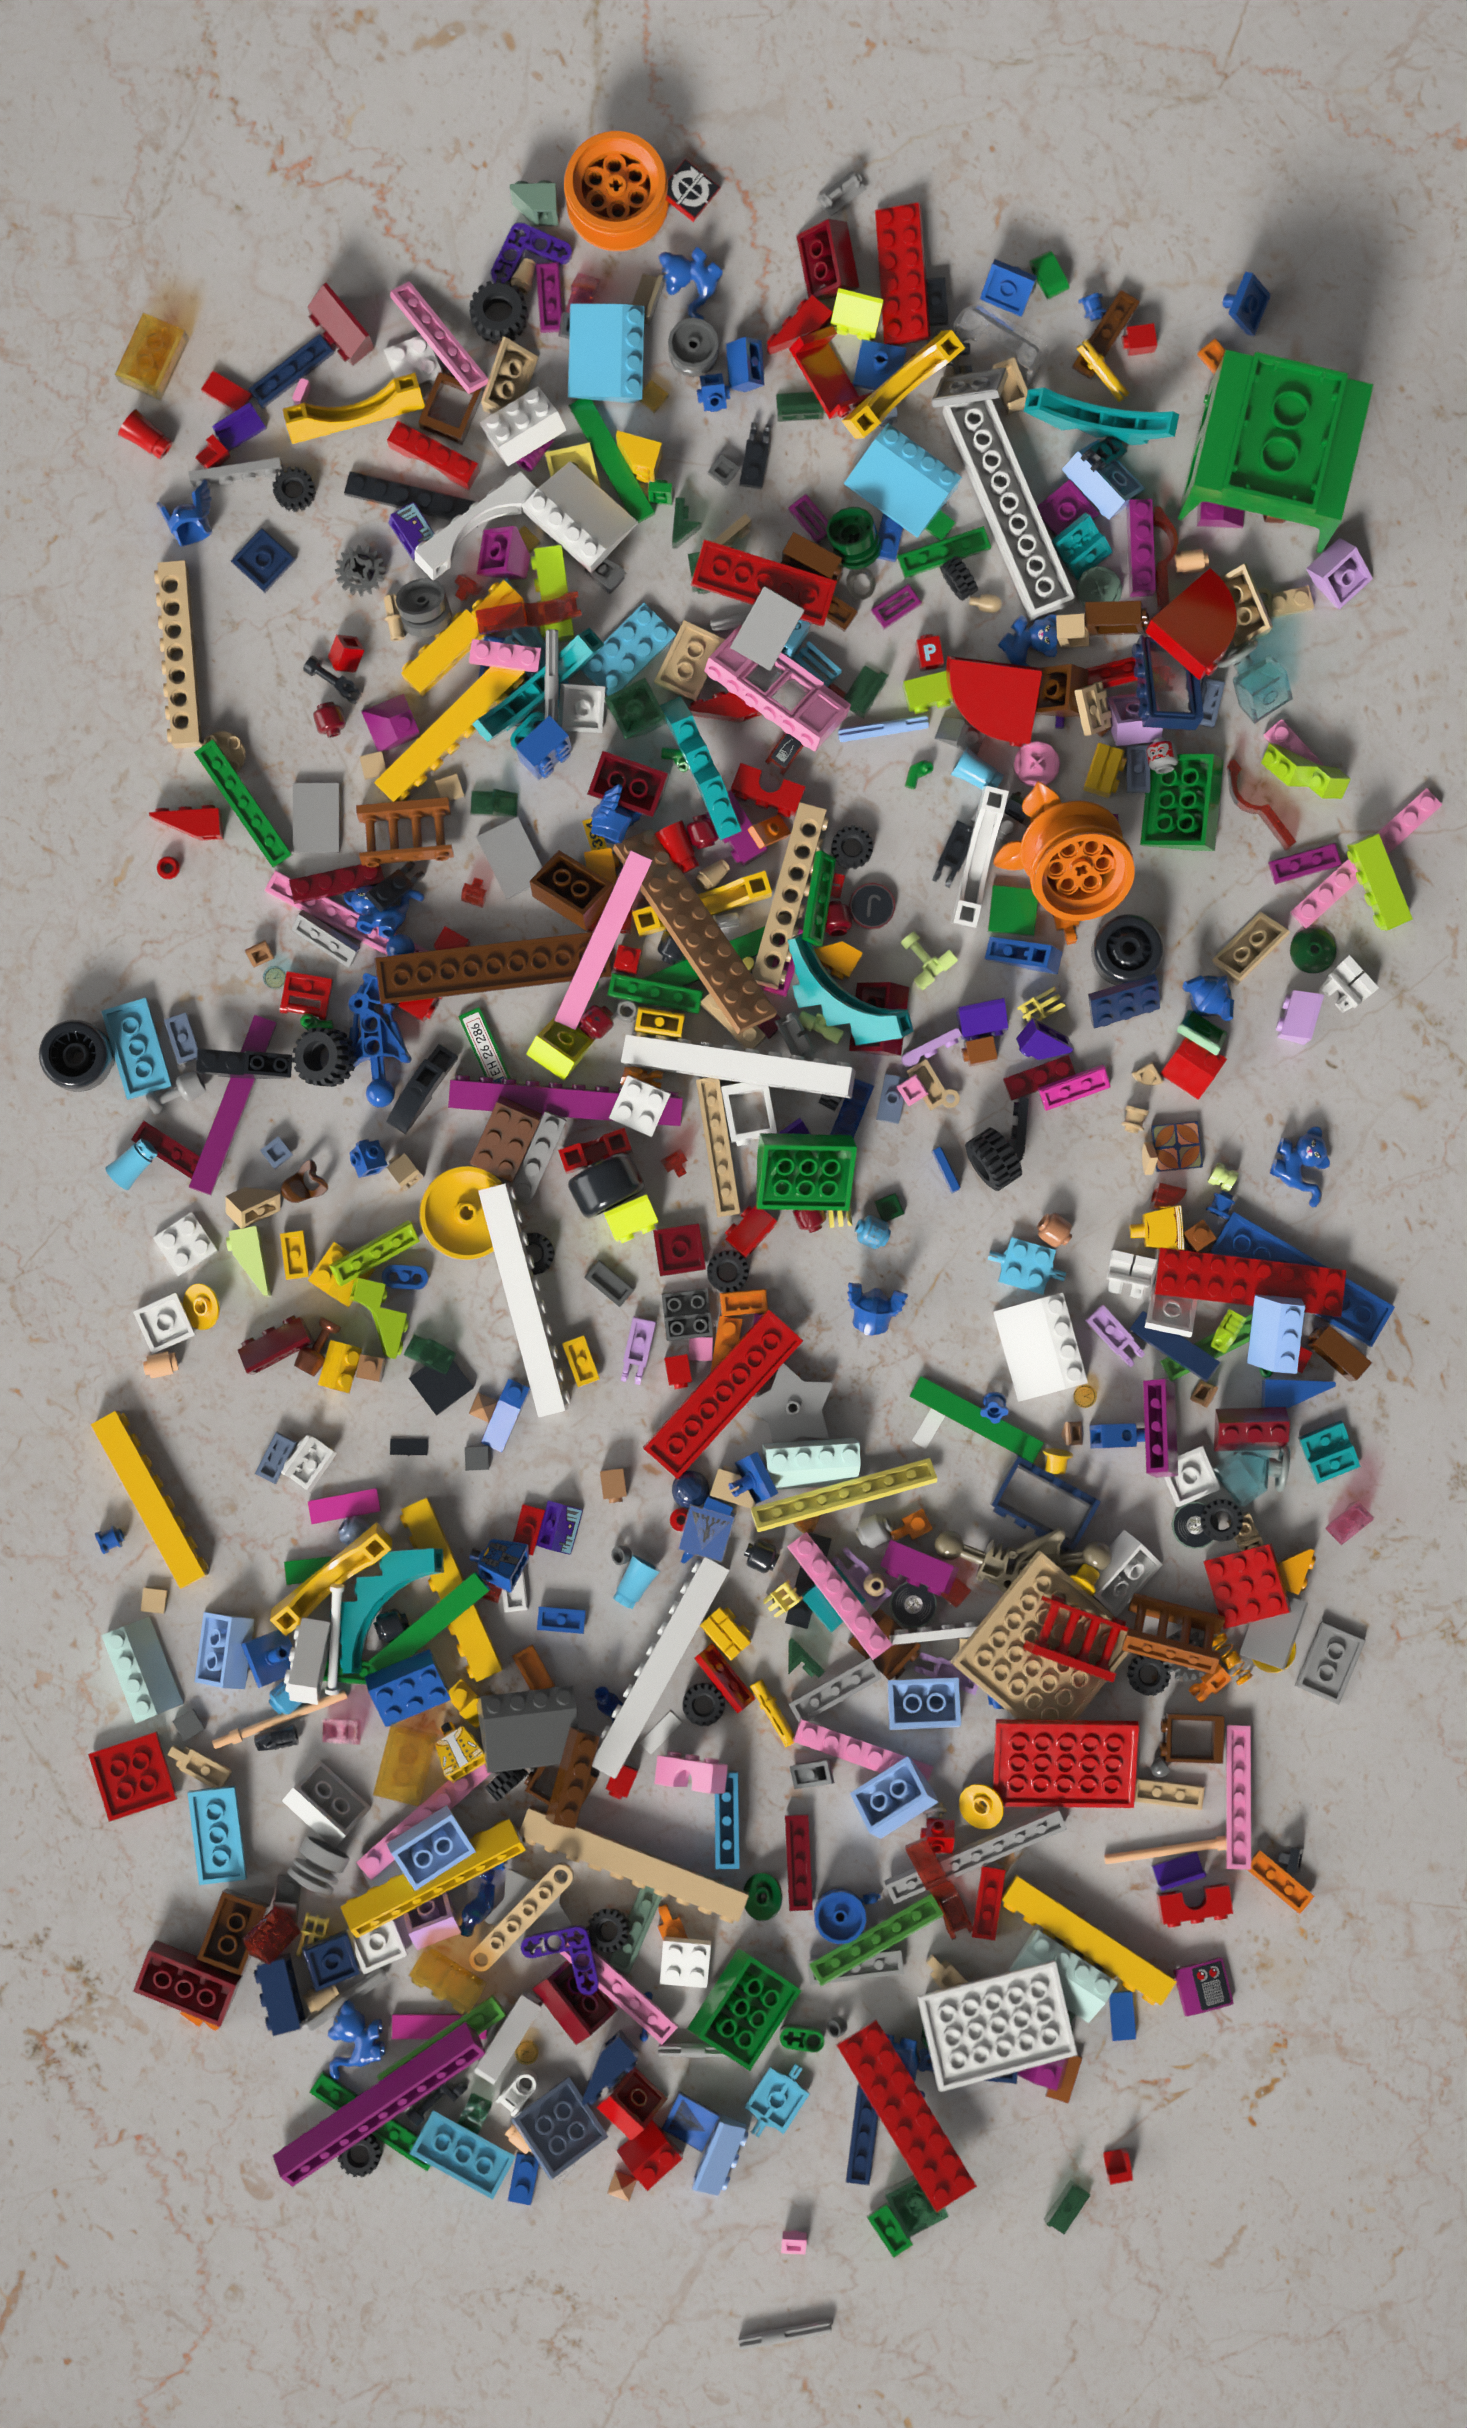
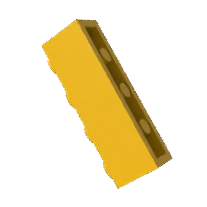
[401,609,488,697]

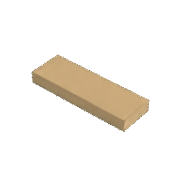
[1134,1777,1205,1810]

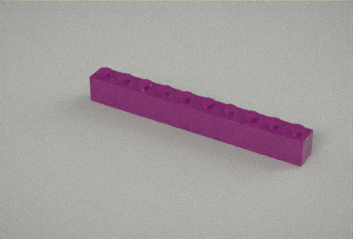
[448,1075,683,1126]
[272,2022,486,2187]

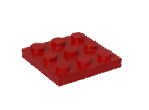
[1203,1543,1291,1629]
[88,1731,178,1822]

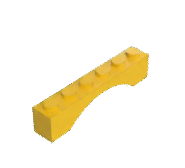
[841,330,965,439]
[282,373,425,444]
[632,871,772,938]
[270,1522,393,1636]

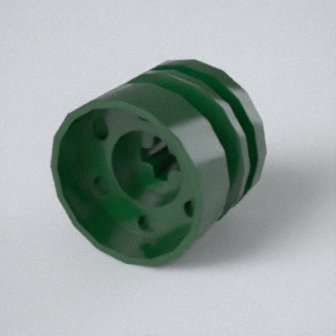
[826,507,882,570]

